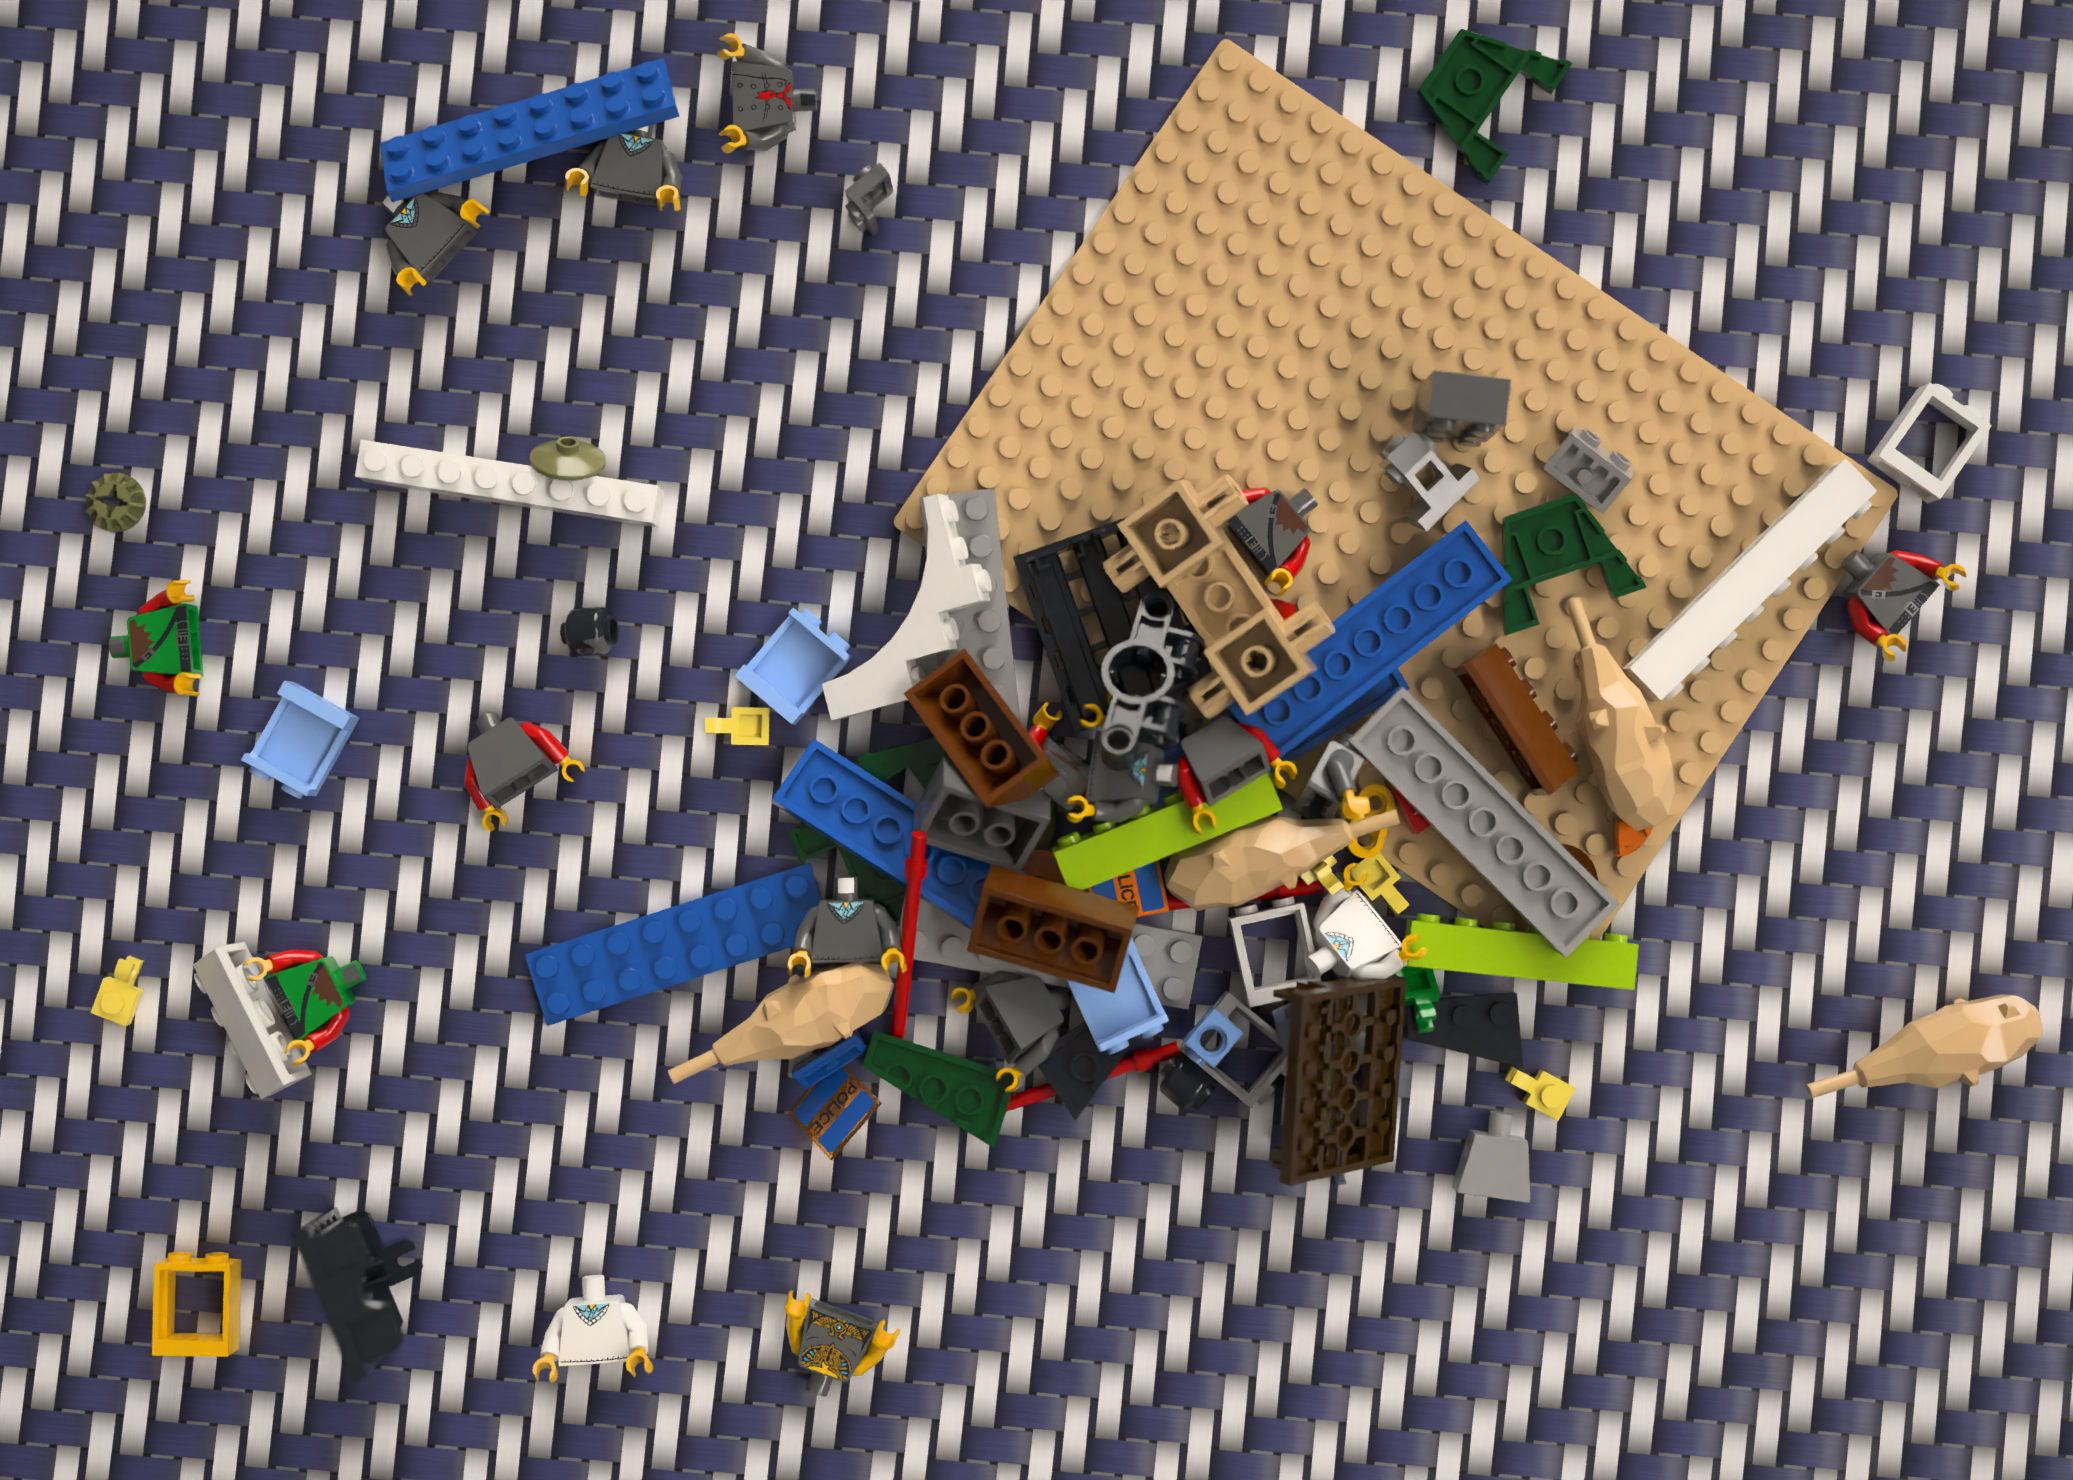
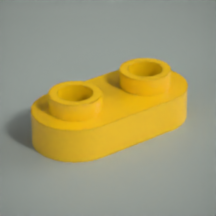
[1347,784,1395,858]

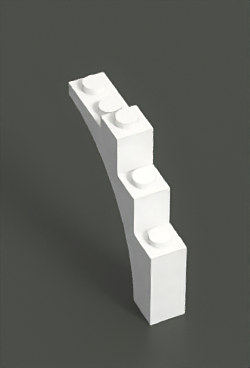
[822,494,992,720]

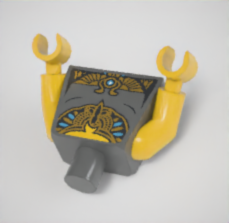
[785,1291,900,1397]

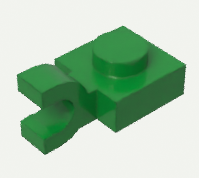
[1392,966,1440,1033]

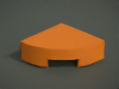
[1613,819,1653,857]

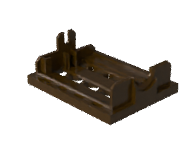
[1271,975,1406,1186]

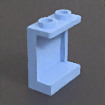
[735,608,853,725]
[241,680,360,799]
[1066,937,1169,1054]

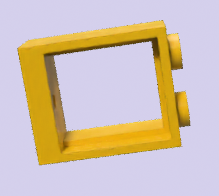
[152,1252,242,1357]

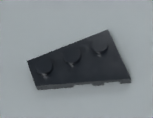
[1404,992,1523,1068]
[1038,1021,1140,1121]

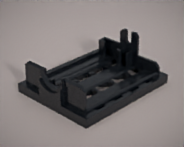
[1013,517,1212,734]
[292,1207,423,1383]

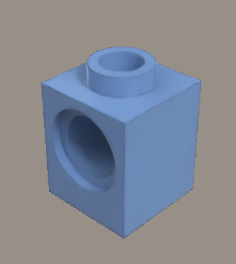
[1183,1006,1244,1068]

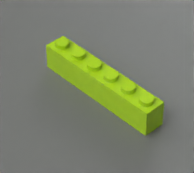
[1052,772,1283,890]
[1405,913,1639,990]

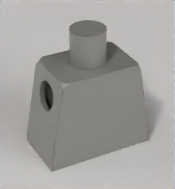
[1452,1111,1530,1203]

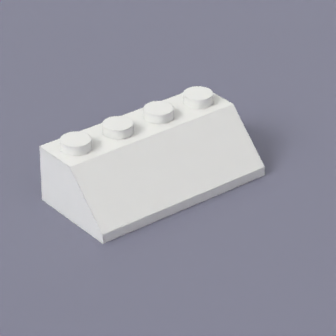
[193,942,312,1099]

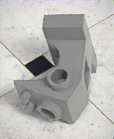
[1378,431,1480,531]

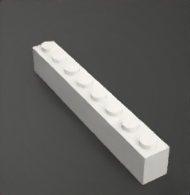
[355,440,665,528]
[1621,458,1877,702]

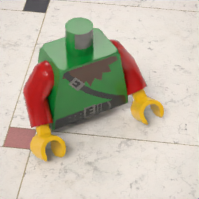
[109,580,204,697]
[242,949,366,1066]

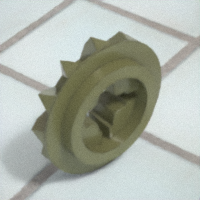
[84,473,146,532]

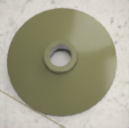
[530,436,606,481]

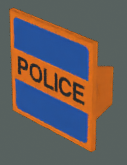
[1088,860,1169,917]

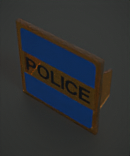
[788,1065,882,1160]

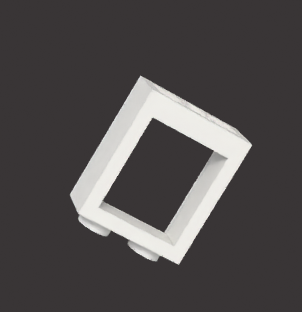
[1867,383,1992,503]
[1228,896,1321,1007]

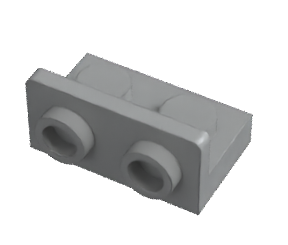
[1543,426,1634,514]

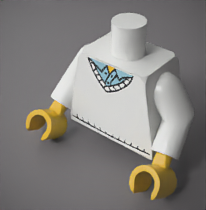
[1306,863,1427,981]
[533,1275,653,1383]

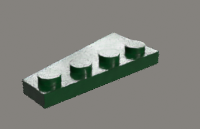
[863,1030,1014,1149]

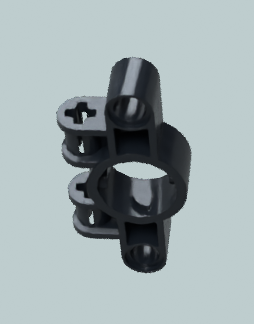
[1101,591,1205,771]

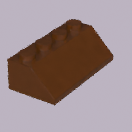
[1453,643,1580,795]
[904,648,1059,809]
[967,864,1139,993]

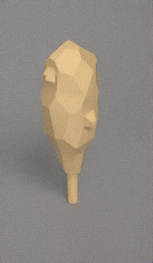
[1565,597,1675,831]
[1164,809,1401,911]
[668,962,895,1084]
[1806,994,2043,1099]

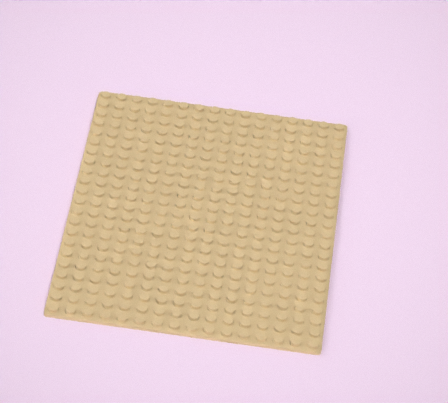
[894,39,1898,939]

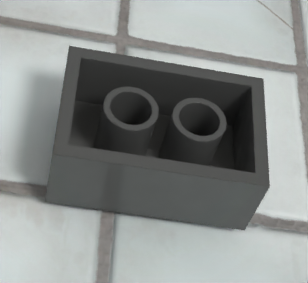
[1412,370,1511,447]
[914,756,1051,872]

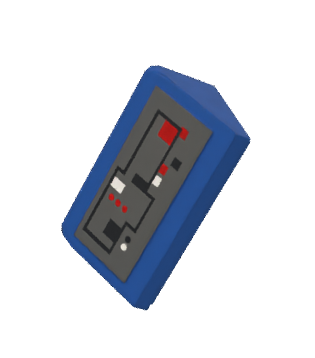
[792,1029,868,1089]

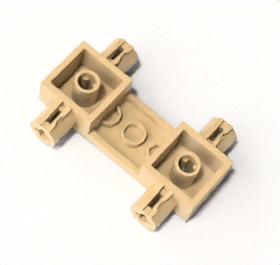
[1103,474,1335,719]

